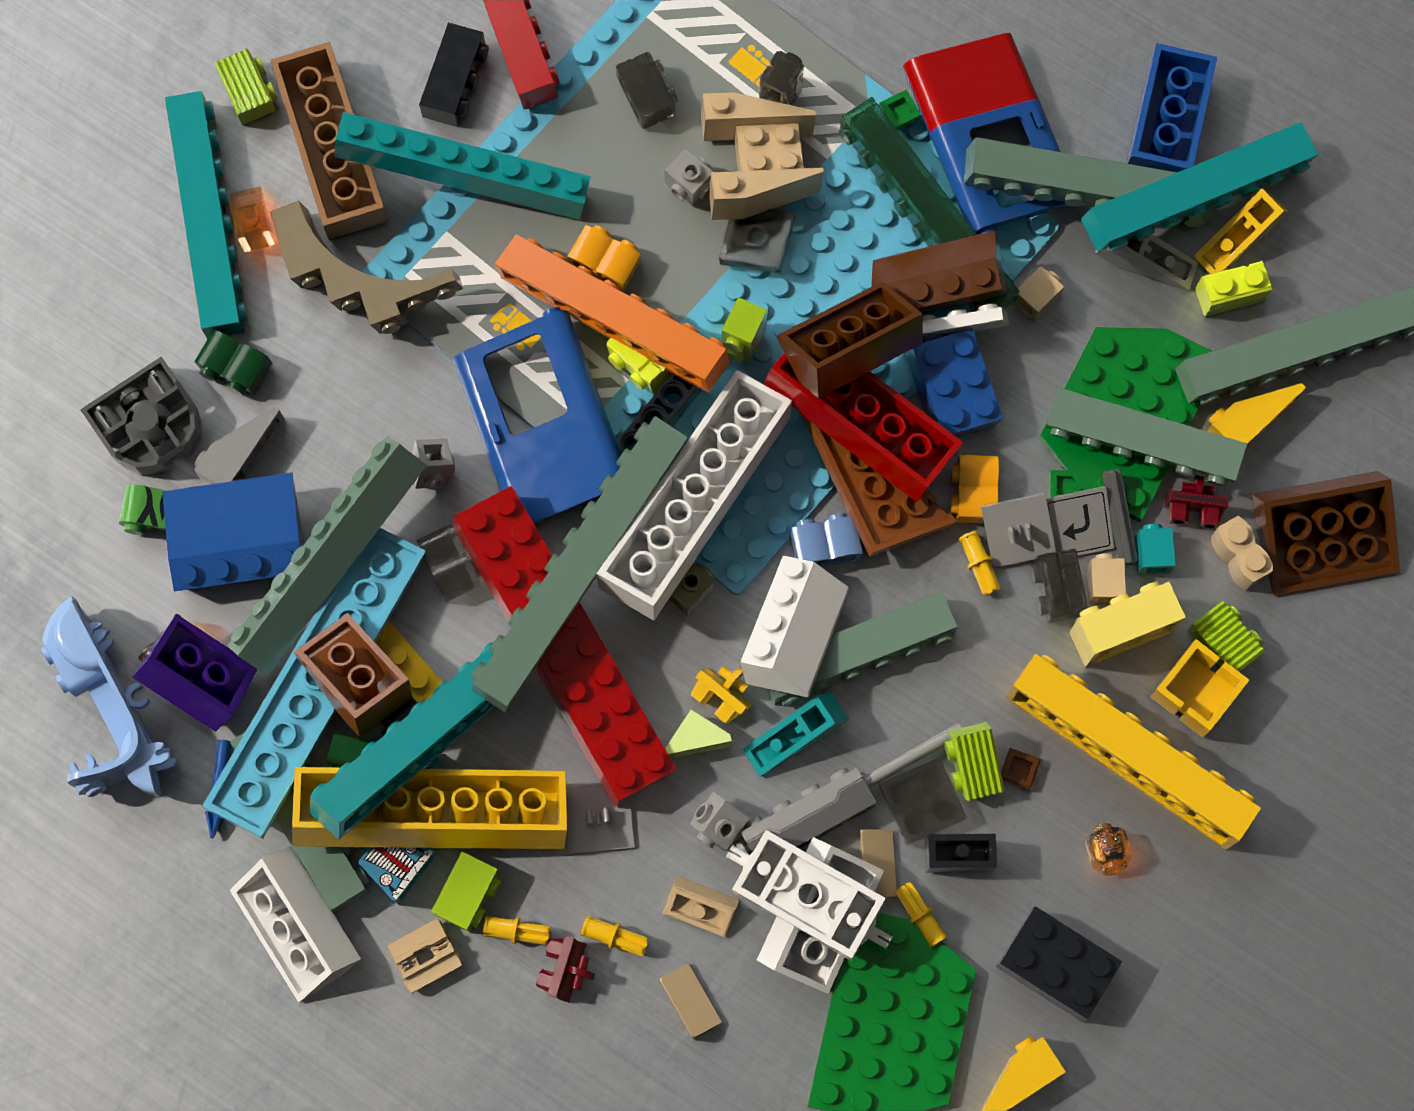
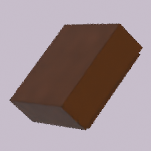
[1001,748,1041,791]

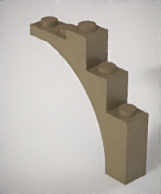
[270,200,464,334]

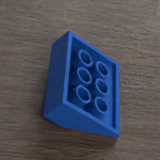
[162,472,304,592]

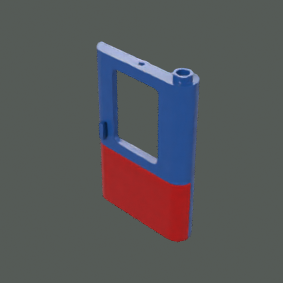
[902,33,1068,236]

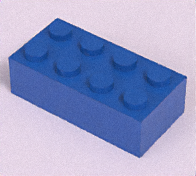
[1127,43,1217,172]

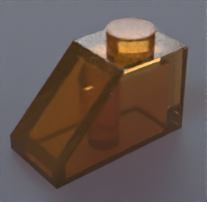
[230,186,275,252]

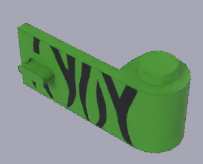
[119,484,166,535]

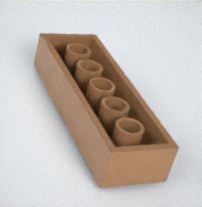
[270,42,388,240]

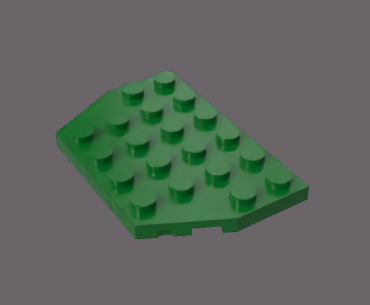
[1039,327,1212,522]
[807,913,976,1111]

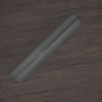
[1102,469,1138,564]

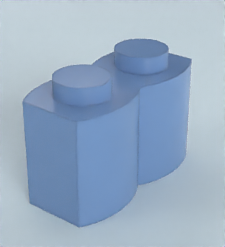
[790,513,863,567]

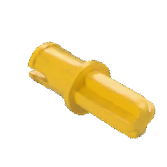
[959,531,1000,595]
[896,882,948,948]
[483,915,551,945]
[581,915,649,956]

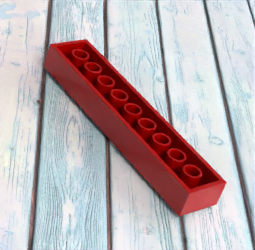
[453,485,676,807]

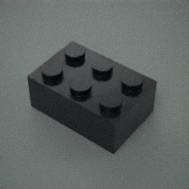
[996,906,1123,1022]

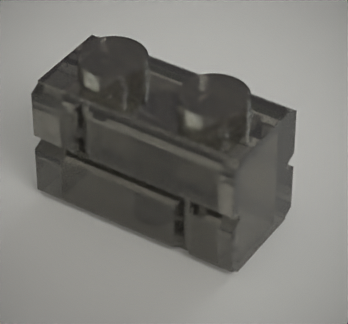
[759,51,804,105]
[616,52,679,129]
[1030,549,1088,623]

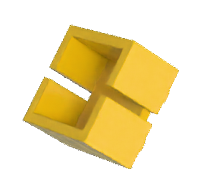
[1150,639,1249,738]

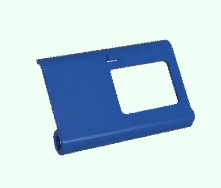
[453,307,621,524]

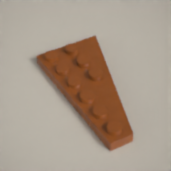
[801,414,958,557]

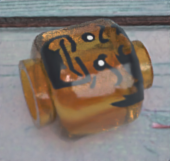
[1085,823,1133,876]

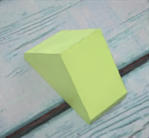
[665,710,732,759]

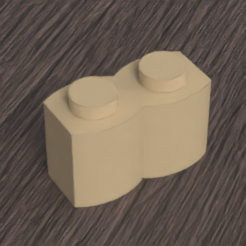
[1211,516,1273,591]

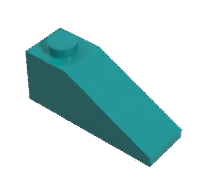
[742,692,849,777]

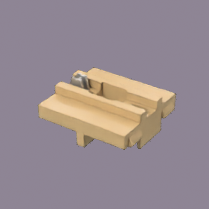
[387,918,463,994]

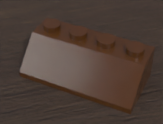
[871,231,1009,314]
[778,281,923,399]

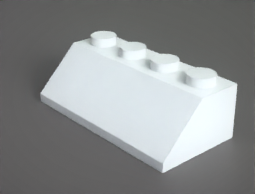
[740,556,849,697]
[757,837,884,994]
[230,846,361,1003]

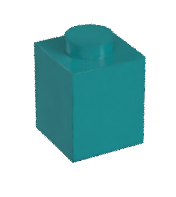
[1134,524,1176,575]

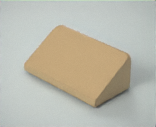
[859,829,897,898]
[663,876,739,938]
[659,963,722,1039]

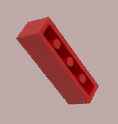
[483,0,560,110]

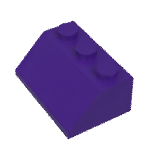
[132,614,258,732]

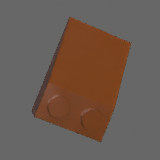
[294,613,413,737]

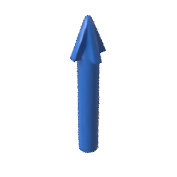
[205,740,231,839]

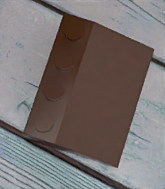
[1252,471,1400,596]

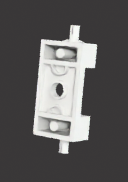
[726,830,893,961]

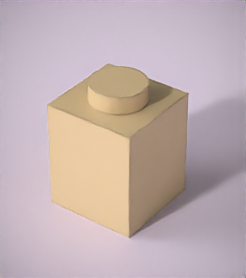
[1011,266,1064,323]
[1087,554,1126,604]

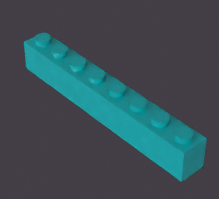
[165,91,248,339]
[334,112,591,220]
[1081,122,1319,253]
[310,636,530,840]

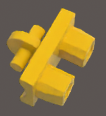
[691,666,753,724]

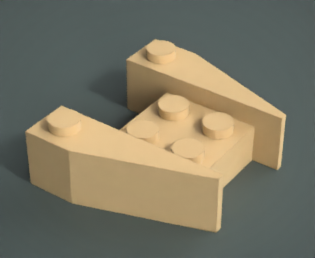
[701,92,824,220]

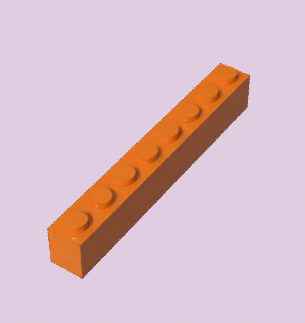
[495,234,730,393]

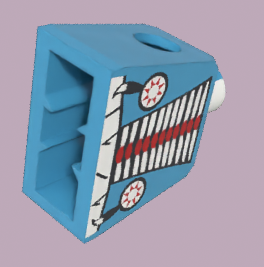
[358,847,438,905]

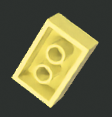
[1069,581,1186,668]

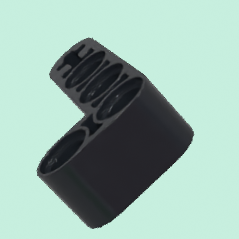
[619,373,702,454]

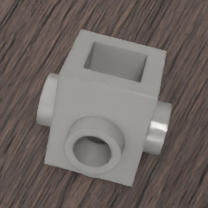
[664,149,713,206]
[412,438,455,490]
[690,792,749,850]

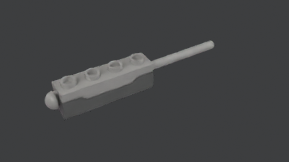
[732,723,962,858]

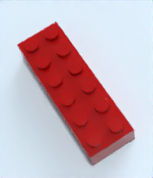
[763,353,963,502]

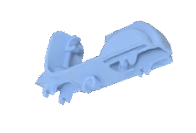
[41,596,177,797]

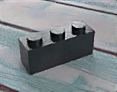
[419,22,489,127]

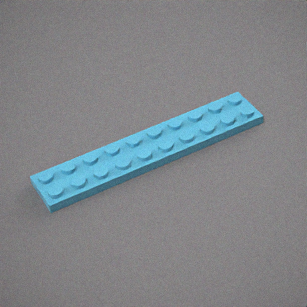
[202,528,427,839]

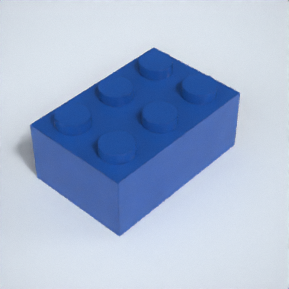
[905,328,1003,438]

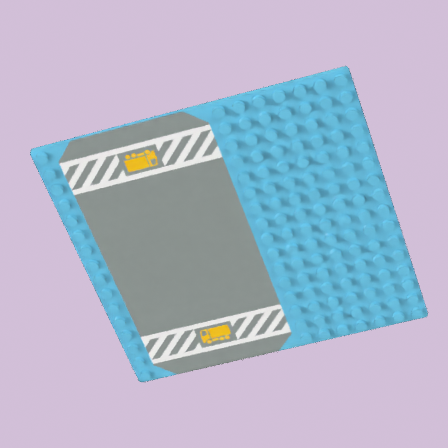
[362,0,1059,595]

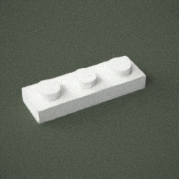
[923,304,1009,341]

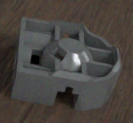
[80,356,202,476]

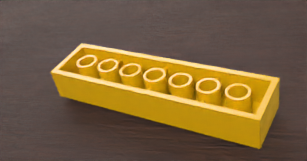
[1006,653,1261,850]
[292,767,567,849]

